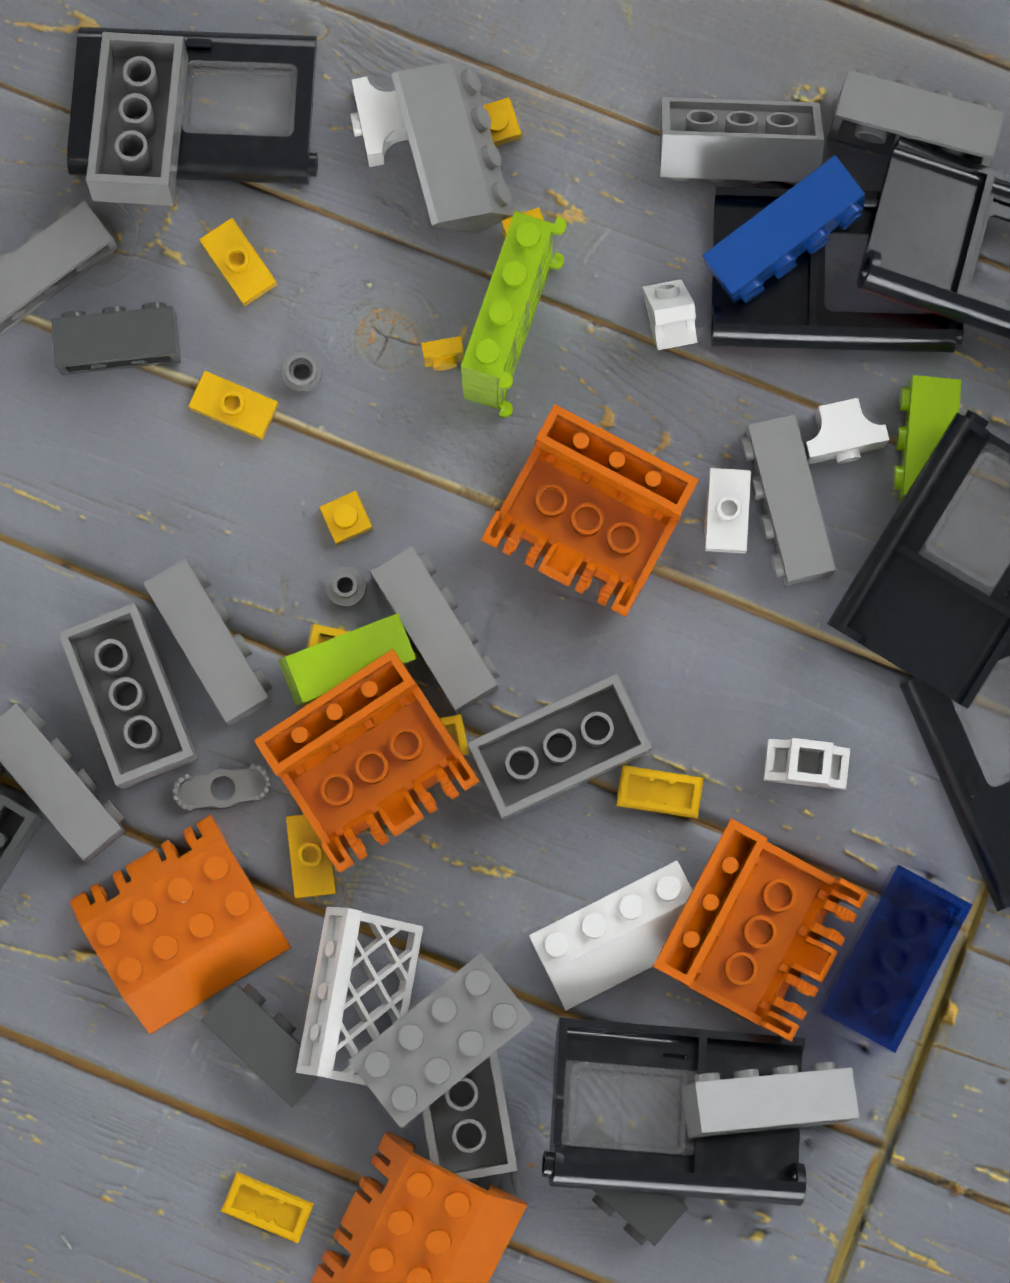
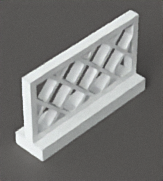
[296,907,423,1086]

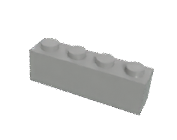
[0,201,118,336]
[740,414,836,587]
[370,546,500,714]
[143,558,273,727]
[0,703,126,863]
[681,1062,860,1138]

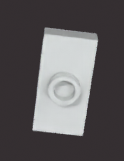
[350,77,409,167]
[642,279,698,350]
[804,398,889,465]
[704,468,751,554]
[763,738,850,790]

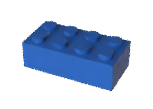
[702,155,865,304]

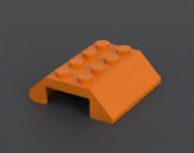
[481,404,699,617]
[254,649,480,873]
[69,814,292,1034]
[653,818,868,1042]
[311,1132,528,1283]

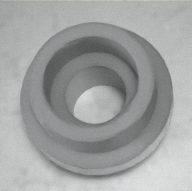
[281,352,322,393]
[325,566,366,607]

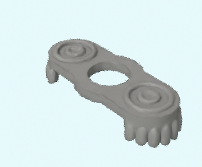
[172,764,271,811]

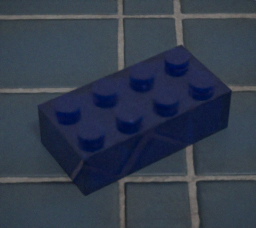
[816,864,973,1053]

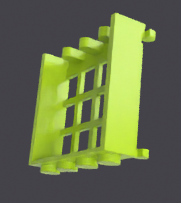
[461,211,567,418]

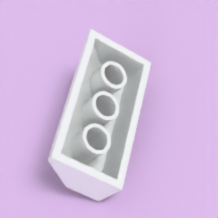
[528,860,692,1011]

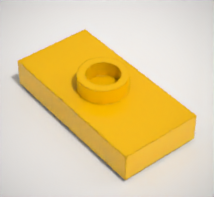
[199,218,278,307]
[188,370,279,441]
[616,765,704,819]
[286,814,337,899]
[221,1171,315,1243]

